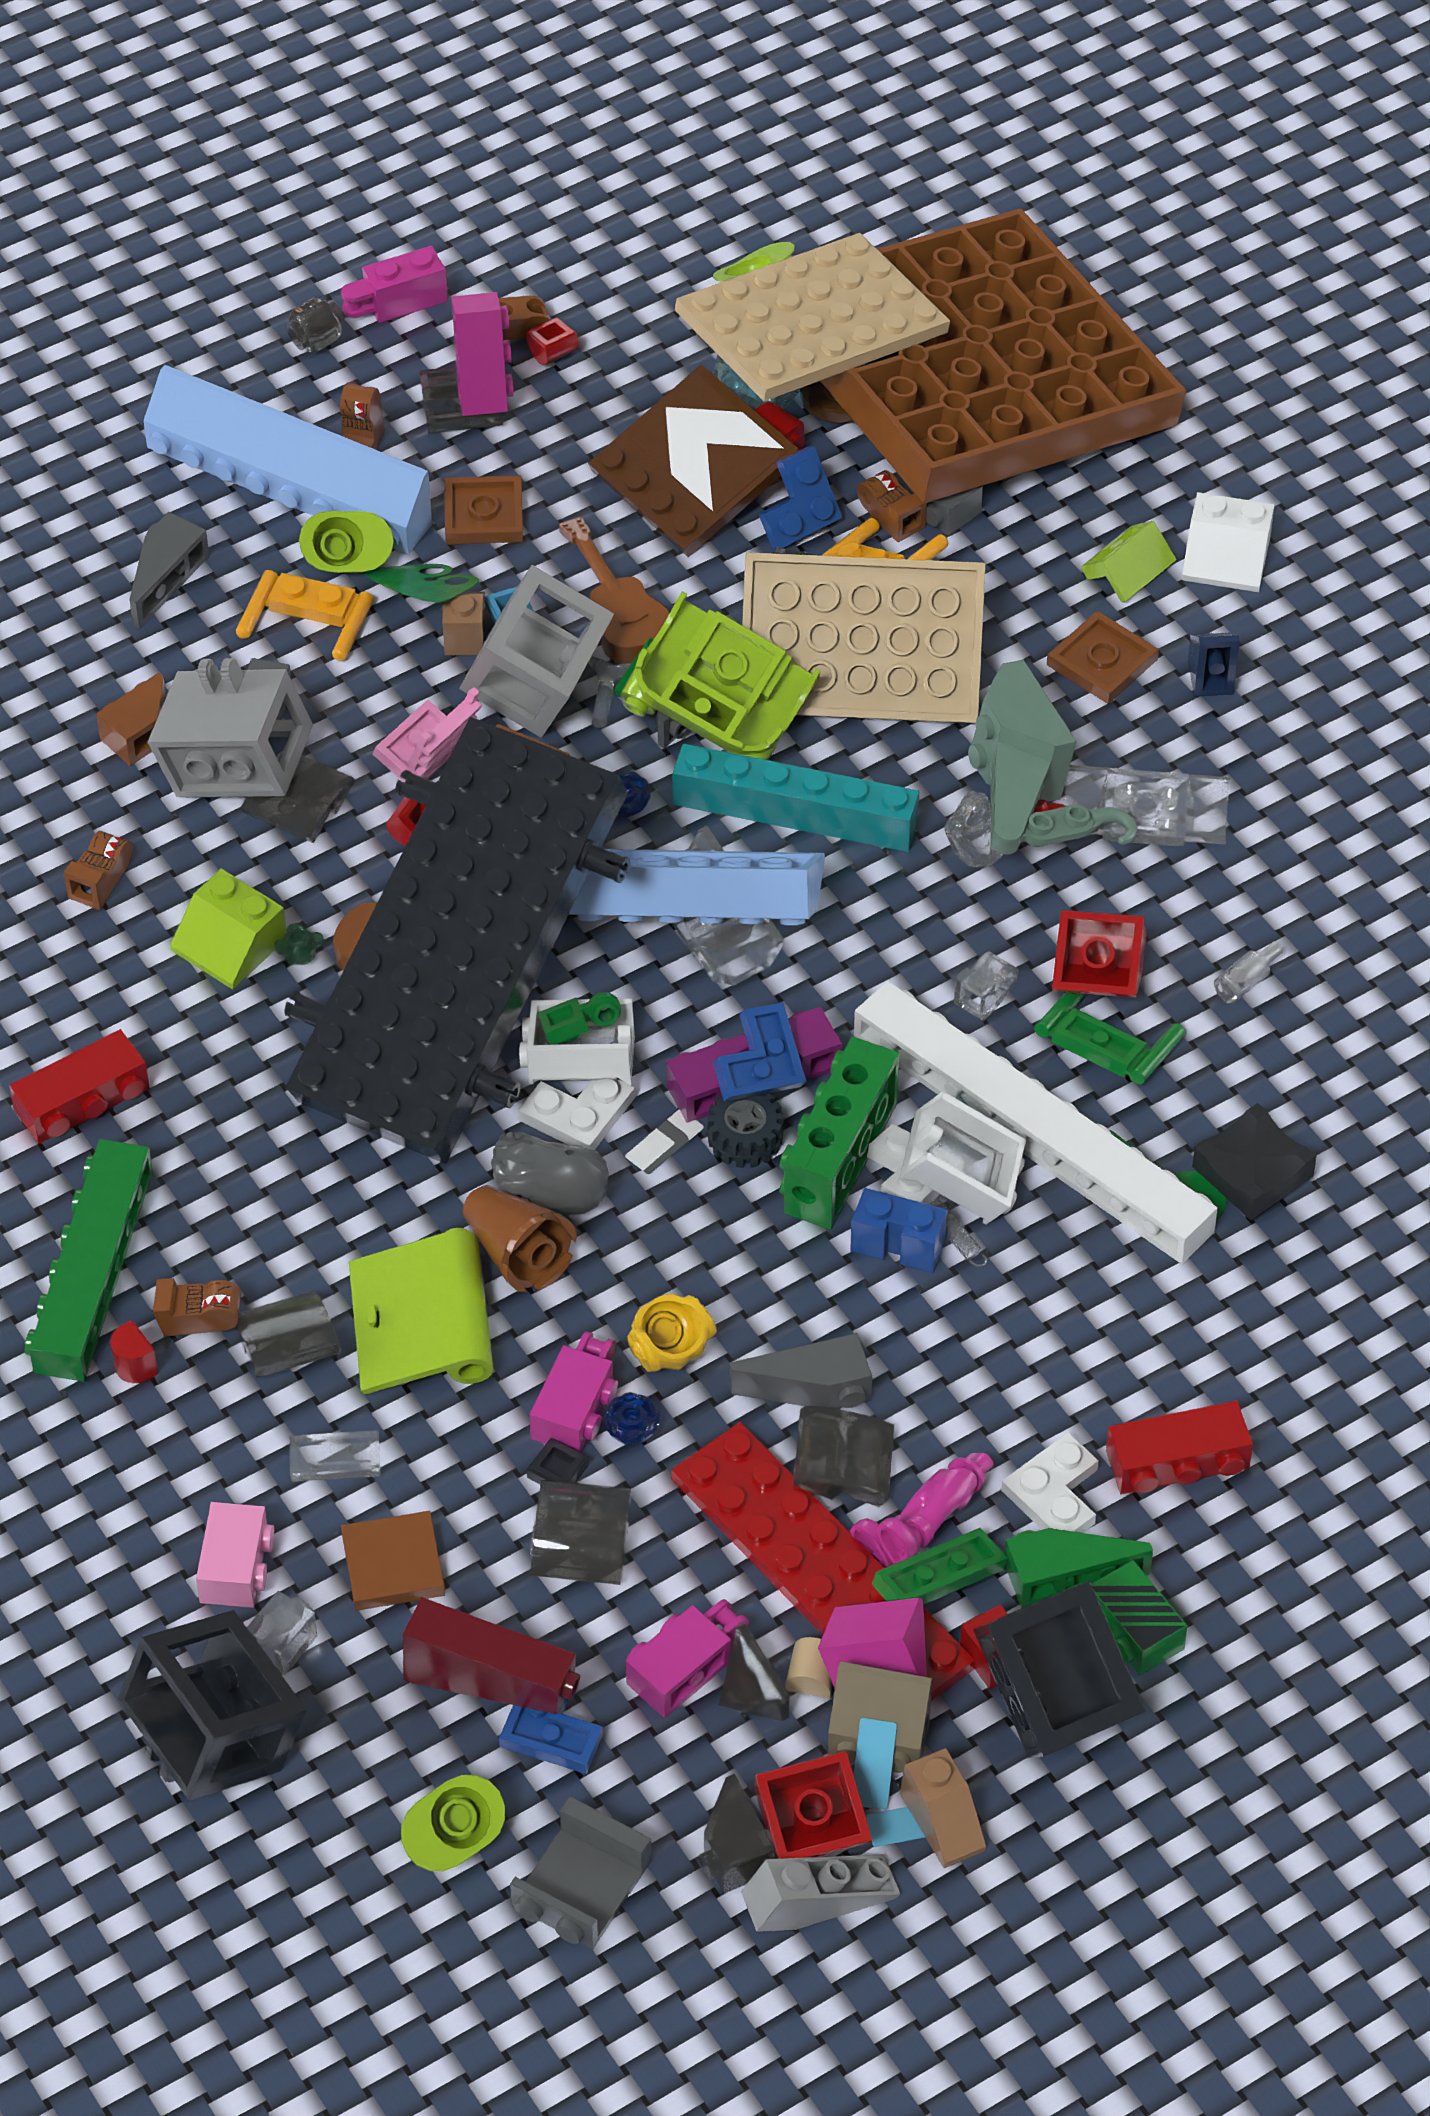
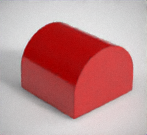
[526,317,579,366]
[386,797,426,846]
[110,1320,158,1383]

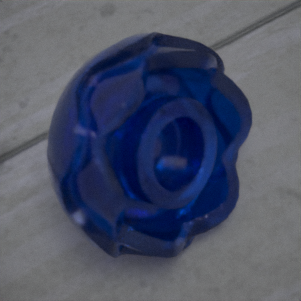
[616,771,651,817]
[603,1392,660,1445]

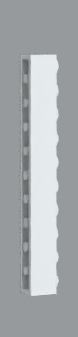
[854,981,1218,1264]

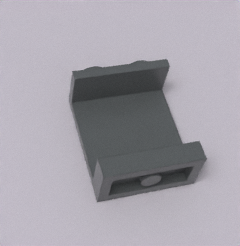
[510,1796,652,1949]

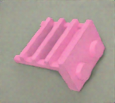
[372,687,482,783]

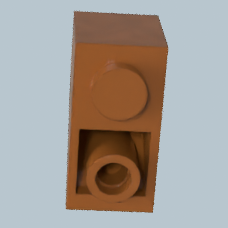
[96,672,167,766]

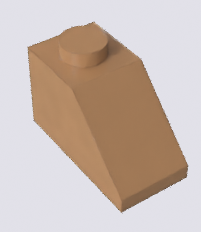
[442,591,485,655]
[900,1748,986,1868]

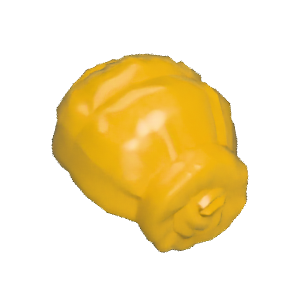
[627,1294,717,1372]

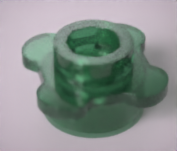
[274,923,324,965]

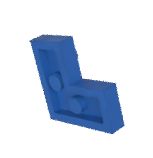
[758,446,843,550]
[713,1002,806,1102]
[499,1699,603,1774]

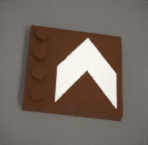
[588,364,799,557]

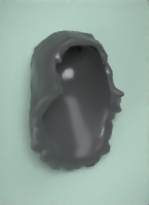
[491,1132,609,1215]

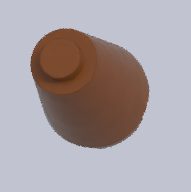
[463,1185,577,1292]

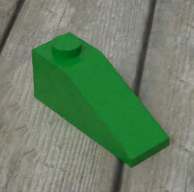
[1005,1528,1153,1608]

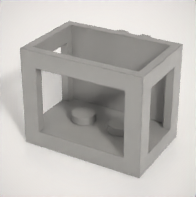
[459,565,614,738]
[148,658,313,797]

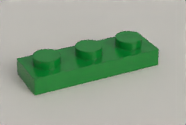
[872,1528,1008,1605]

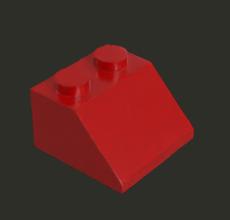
[1052,910,1147,998]
[755,1751,872,1859]

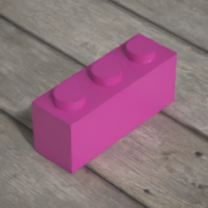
[451,292,514,416]

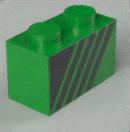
[1091,1560,1187,1676]

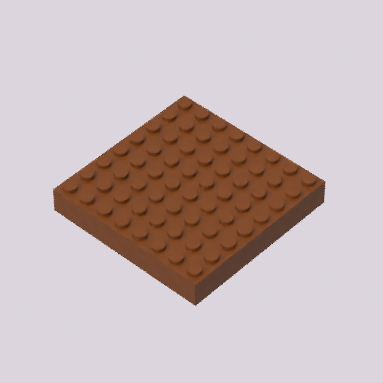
[820,208,1186,504]

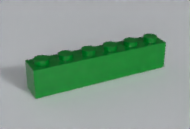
[25,1139,153,1382]

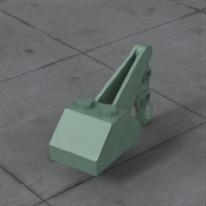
[968,660,1137,854]

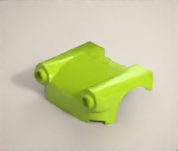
[621,591,821,760]

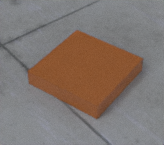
[444,475,523,545]
[1047,611,1159,704]
[341,1510,445,1611]

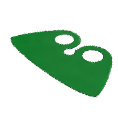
[363,564,479,603]

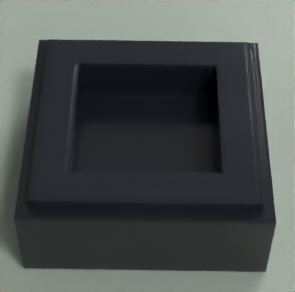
[526,1438,589,1498]

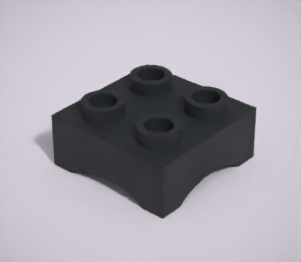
[1192,1103,1317,1220]

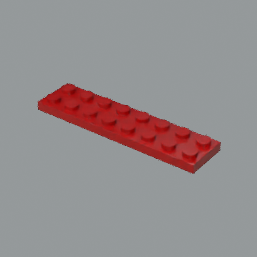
[671,1422,975,1701]

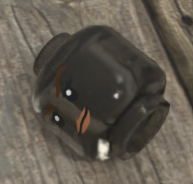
[286,297,344,353]

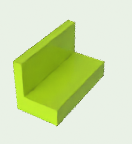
[1081,520,1177,602]

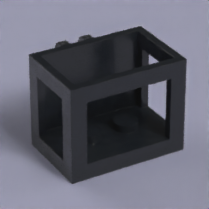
[973,1581,1146,1758]
[118,1610,307,1801]

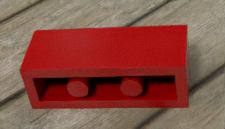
[9,1029,150,1144]
[1106,1400,1253,1495]

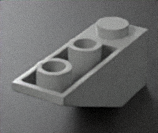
[741,1854,900,1932]

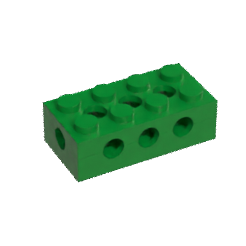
[779,1036,899,1230]

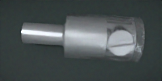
[1214,941,1283,1004]

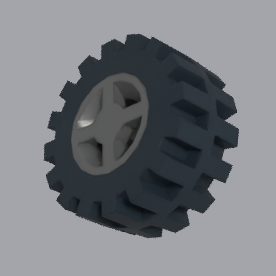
[707,1093,784,1168]

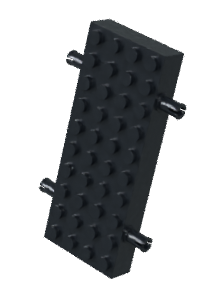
[284,717,630,1164]

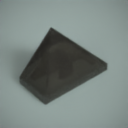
[719,1624,790,1721]

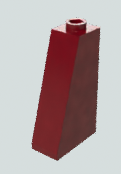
[403,1597,580,1714]

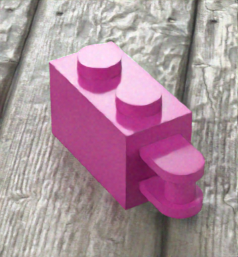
[341,245,448,323]
[529,1331,618,1453]
[626,1599,749,1719]

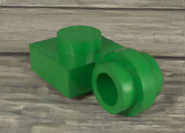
[537,992,621,1045]

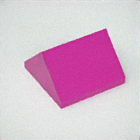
[818,1598,927,1688]

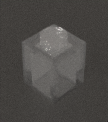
[247,1591,318,1676]

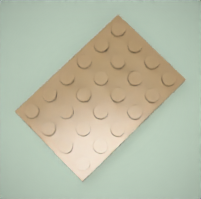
[675,233,950,401]
[742,552,985,724]

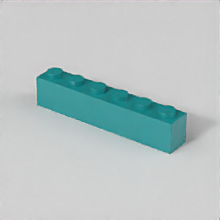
[672,743,919,852]

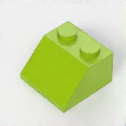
[170,868,287,990]

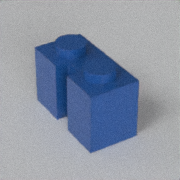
[850,1188,947,1273]

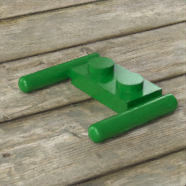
[1034,992,1185,1085]

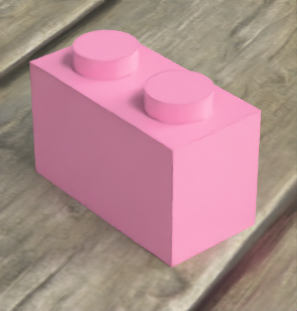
[196,1502,274,1608]

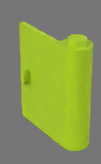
[349,1228,494,1395]

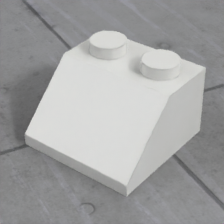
[1182,492,1274,592]

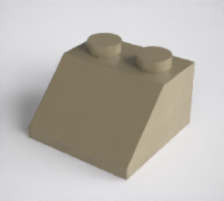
[828,1661,932,1773]

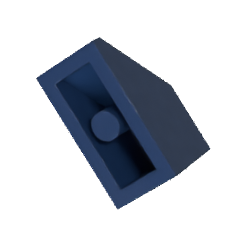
[1188,633,1240,697]

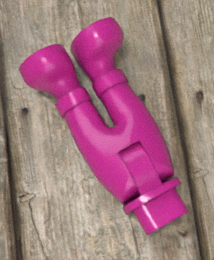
[850,1453,993,1568]

